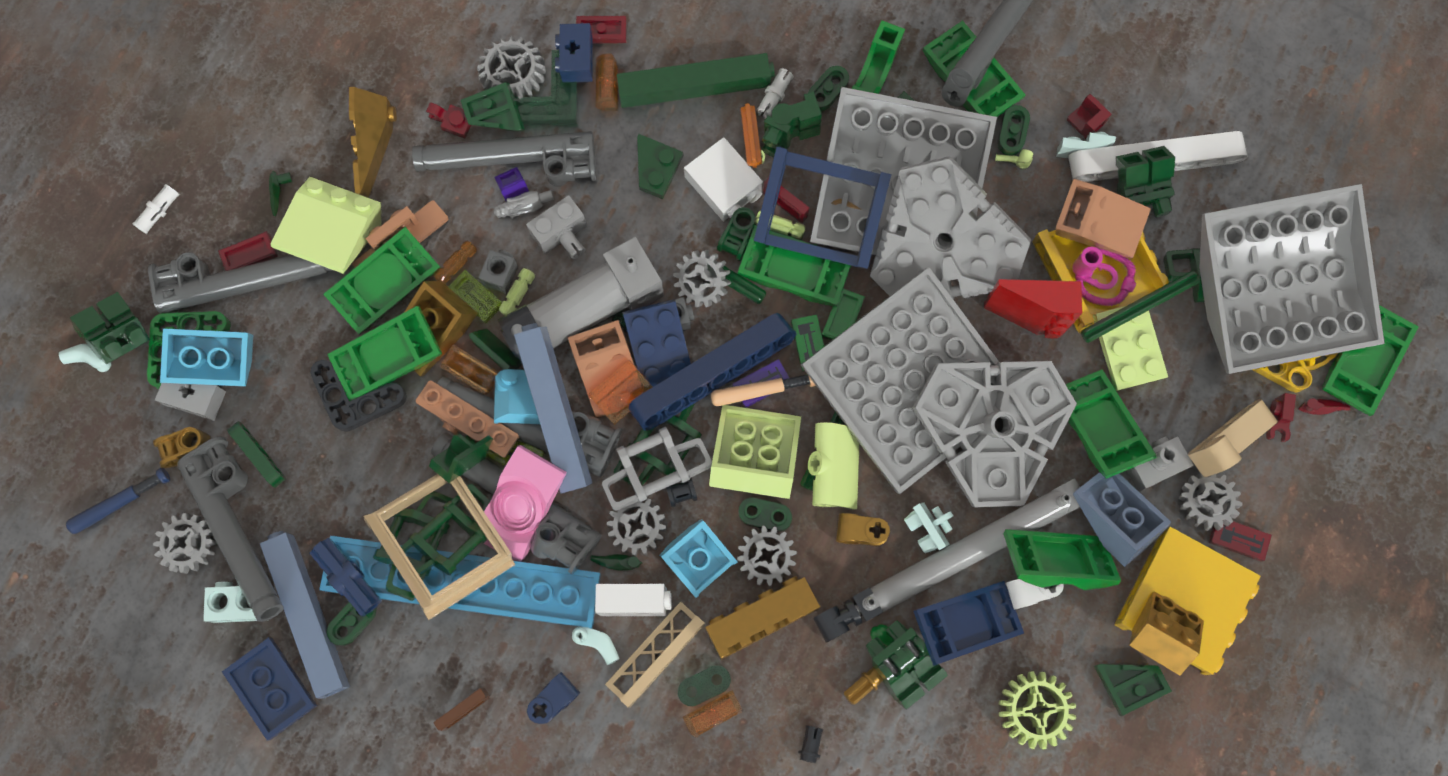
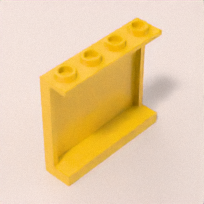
[1032,229,1169,333]
[1114,527,1261,675]

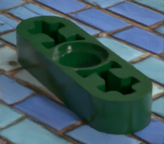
[227,421,286,488]

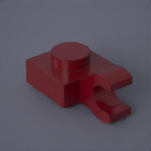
[426,102,471,139]
[1266,393,1296,443]

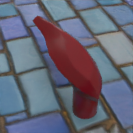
[1298,398,1350,415]

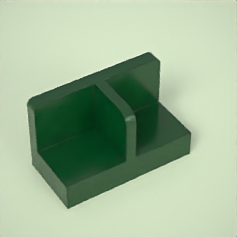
[429,433,493,483]

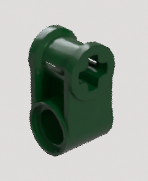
[717,207,755,261]

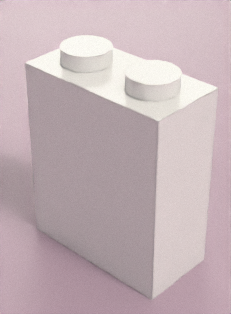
[684,137,763,222]
[595,584,672,616]

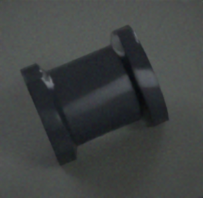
[666,478,698,507]

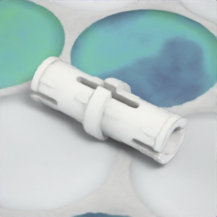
[756,68,794,119]
[132,184,180,234]

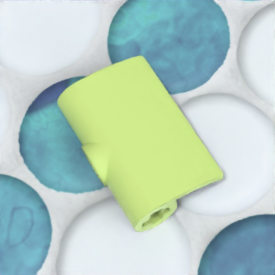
[808,423,859,510]

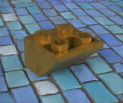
[1129,591,1204,675]

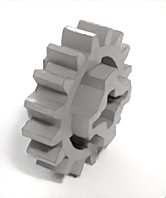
[673,250,731,307]
[1178,473,1242,531]
[607,497,666,556]
[153,513,217,574]
[737,526,797,586]

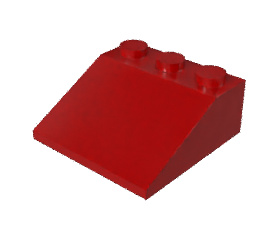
[984,279,1082,339]

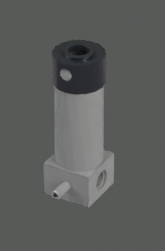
[498,237,664,365]

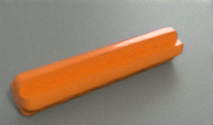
[740,103,762,168]

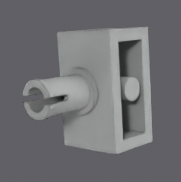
[526,195,587,259]
[1126,436,1194,492]

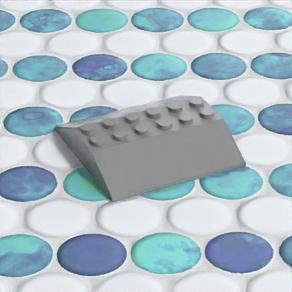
[810,87,997,255]
[1199,184,1385,374]

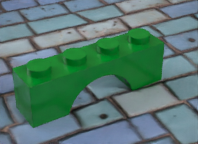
[852,20,905,94]

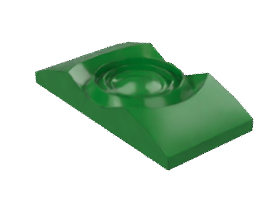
[922,20,1026,117]
[738,226,851,307]
[323,227,440,335]
[1322,305,1419,416]
[327,306,442,401]
[1065,369,1157,479]
[1003,529,1121,590]

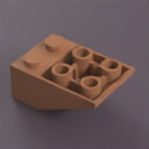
[1055,179,1151,259]
[567,320,644,418]

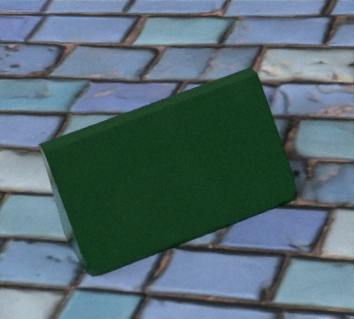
[469,329,522,370]

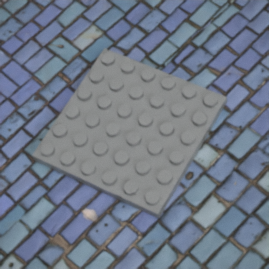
[801,267,999,494]

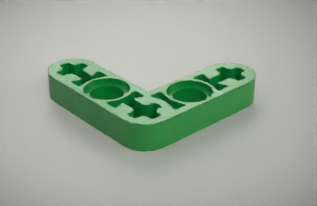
[147,311,231,389]

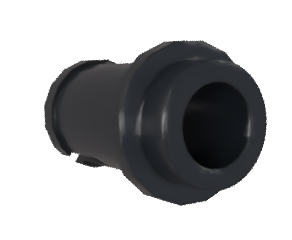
[798,725,823,763]

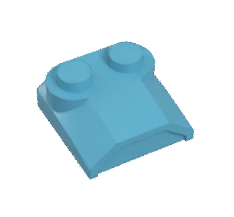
[494,369,540,424]
[660,519,737,598]

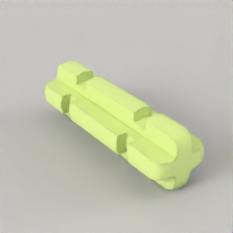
[755,211,805,239]
[499,268,535,315]

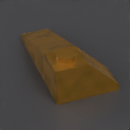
[349,87,397,198]

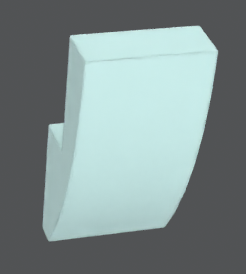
[1056,132,1116,158]

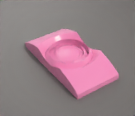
[484,445,567,562]

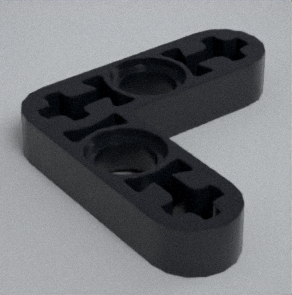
[310,360,407,432]

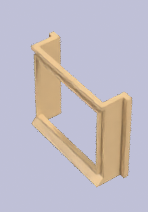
[364,474,515,620]

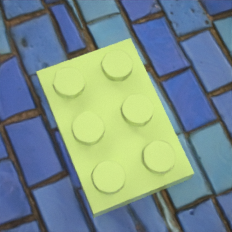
[1093,306,1168,391]

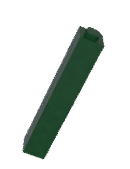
[617,53,775,108]

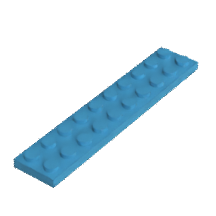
[320,536,601,628]

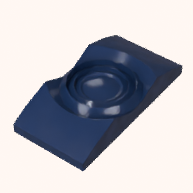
[913,581,1024,666]

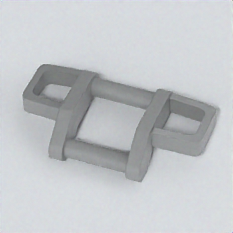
[602,426,712,511]

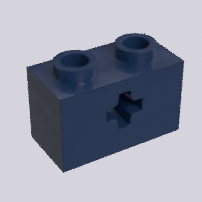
[555,23,593,82]

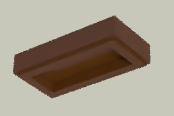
[433,688,490,731]

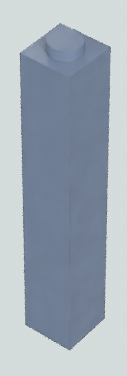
[514,323,593,494]
[260,531,350,699]

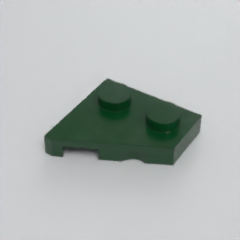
[460,82,525,131]
[637,134,684,199]
[1094,664,1172,716]

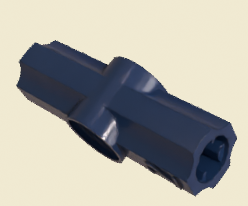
[310,538,382,617]

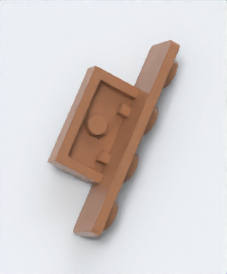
[352,200,449,268]
[416,381,519,458]

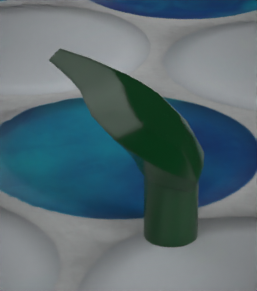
[269,171,292,217]
[590,554,642,571]

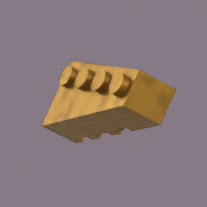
[705,576,820,660]

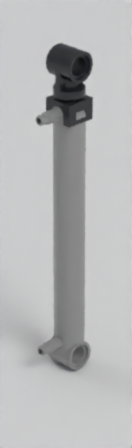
[813,478,1080,643]

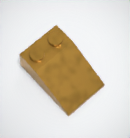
[405,281,478,376]

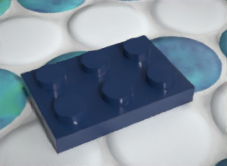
[623,299,691,390]
[222,638,317,741]

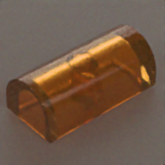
[596,53,618,111]
[440,344,499,395]
[683,690,743,738]

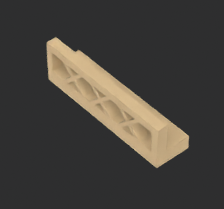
[605,602,705,708]

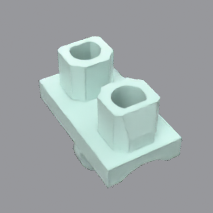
[904,502,953,553]

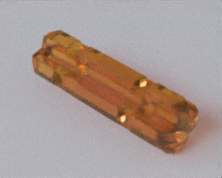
[433,240,477,284]

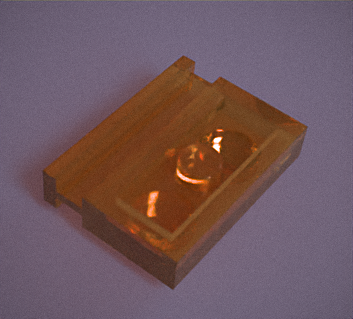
[588,360,653,425]

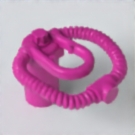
[1072,247,1136,306]

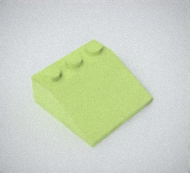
[271,177,381,274]
[709,405,801,499]

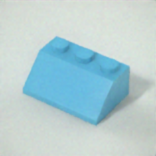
[160,329,253,386]

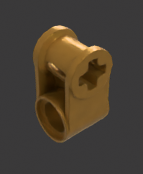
[153,427,211,468]
[836,513,890,546]

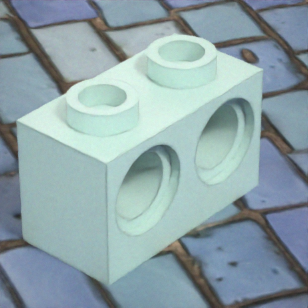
[204,582,257,623]

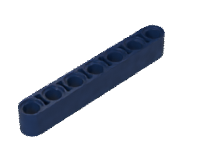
[628,313,796,431]

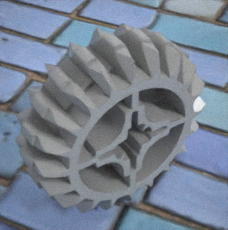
[477,36,546,103]

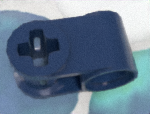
[527,672,581,724]

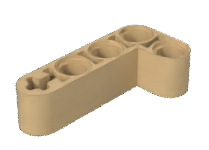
[1187,399,1278,477]

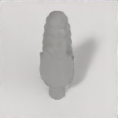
[494,190,554,218]

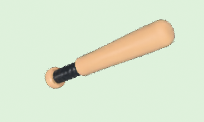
[711,374,816,406]

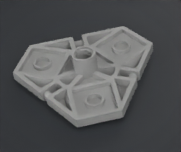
[870,156,1031,300]
[913,361,1077,507]

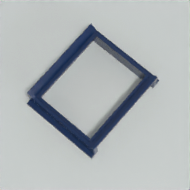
[754,147,892,269]

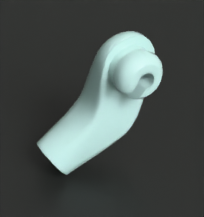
[59,344,111,372]
[572,626,620,665]

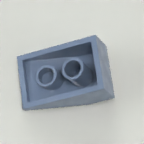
[1073,472,1171,567]

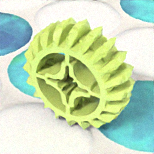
[999,671,1076,749]

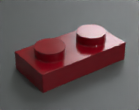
[576,16,627,43]

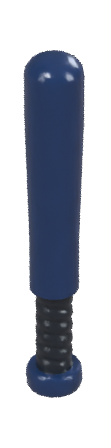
[66,468,170,534]

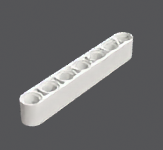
[1068,131,1248,182]

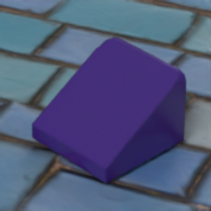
[494,167,529,202]

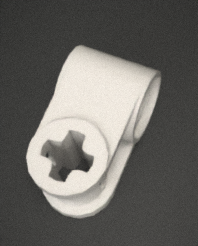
[1006,579,1064,610]

